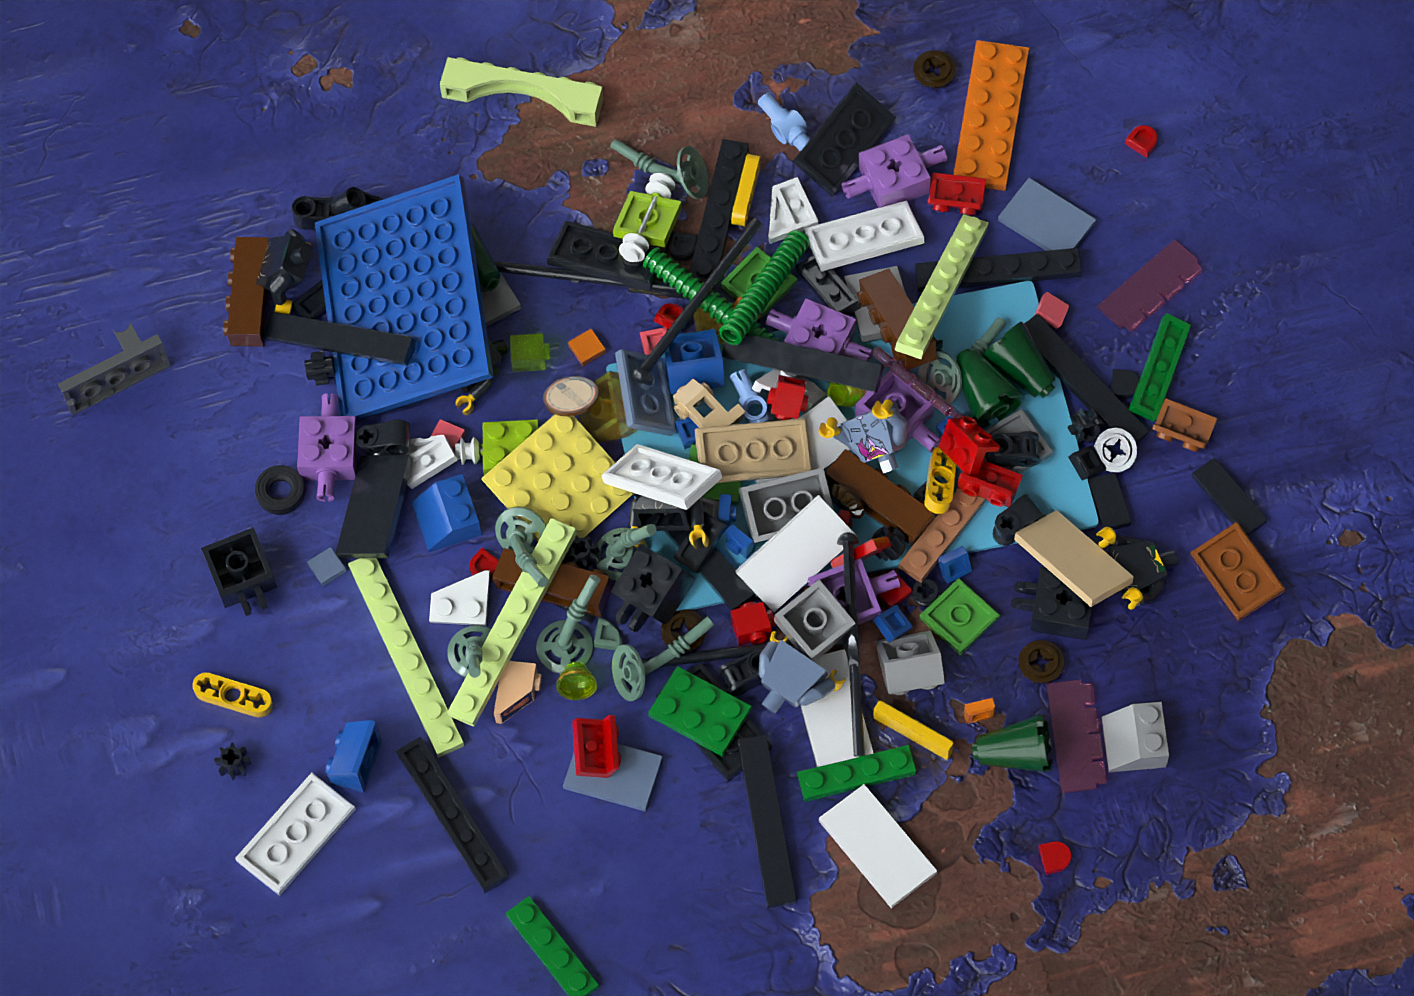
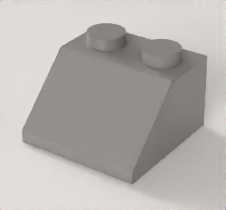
[774,579,856,662]
[875,631,945,695]
[1101,702,1169,772]

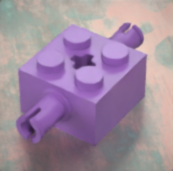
[842,134,947,208]
[766,299,873,362]
[854,368,941,453]
[297,393,358,502]
[807,558,900,625]

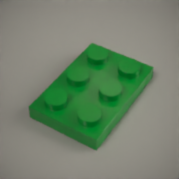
[648,666,751,757]

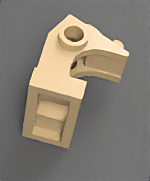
[673,379,746,449]

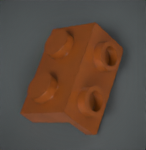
[1152,398,1218,452]

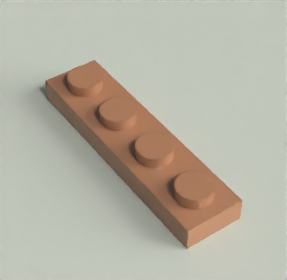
[898,489,986,583]

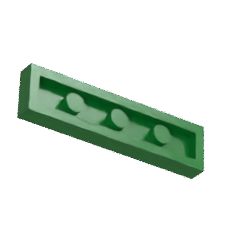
[1129,313,1191,422]
[797,745,916,802]
[506,896,599,996]

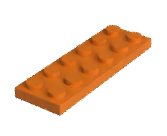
[953,40,1029,191]

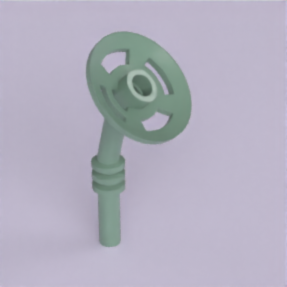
[610,139,709,199]
[918,317,1006,406]
[495,506,548,587]
[594,524,656,581]
[536,575,600,674]
[612,616,714,701]
[447,625,491,678]

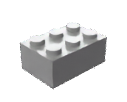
[738,468,834,543]

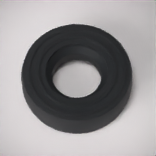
[255,465,305,515]

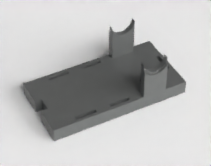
[58,321,171,415]

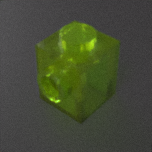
[510,333,550,372]

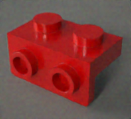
[927,172,986,215]
[938,416,1000,476]
[958,460,1023,507]
[572,715,621,778]

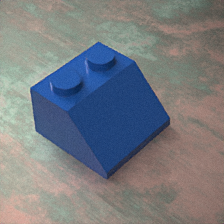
[661,329,725,394]
[412,474,482,552]
[326,720,382,793]

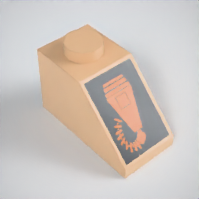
[494,661,542,724]

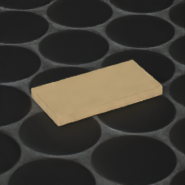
[695,418,812,483]
[1014,510,1134,607]

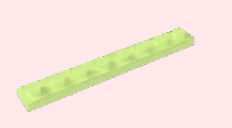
[895,214,989,359]
[447,518,577,727]
[348,558,464,758]

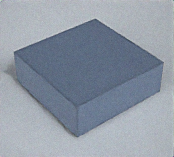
[307,547,346,586]

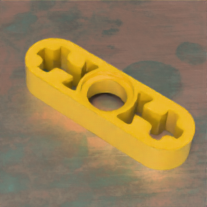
[731,154,761,226]
[924,447,956,514]
[192,673,273,718]

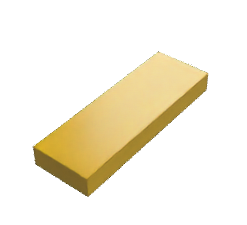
[873,701,954,760]

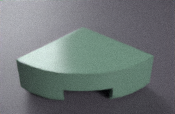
[594,618,622,650]

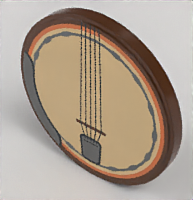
[543,376,599,416]

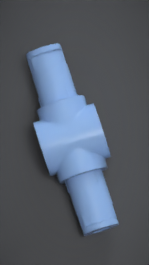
[758,92,810,151]
[730,369,772,423]

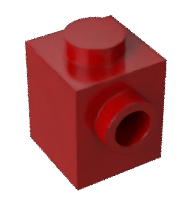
[767,375,809,420]
[730,602,775,646]

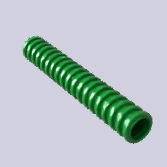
[719,230,810,345]
[643,247,781,342]

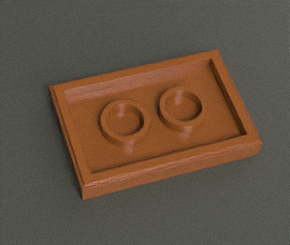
[1190,522,1285,622]

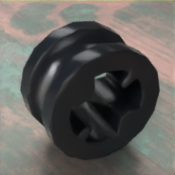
[912,579,938,607]

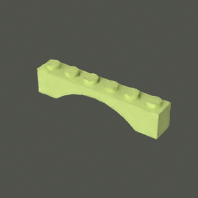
[440,57,604,127]

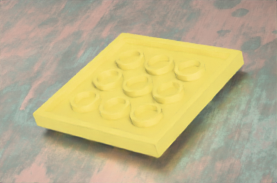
[482,415,633,552]

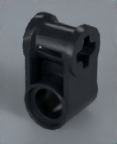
[331,187,383,215]
[292,196,336,230]
[355,419,410,456]
[986,431,1041,467]
[992,494,1046,546]
[717,649,763,697]

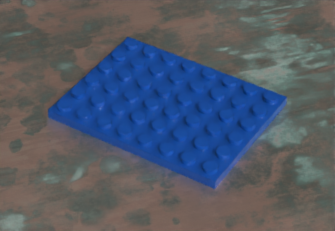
[315,174,494,420]

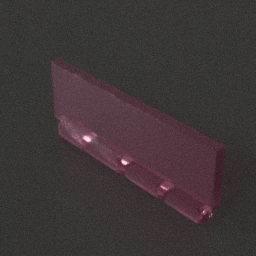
[1097,240,1202,332]
[872,347,965,419]
[1047,680,1107,793]

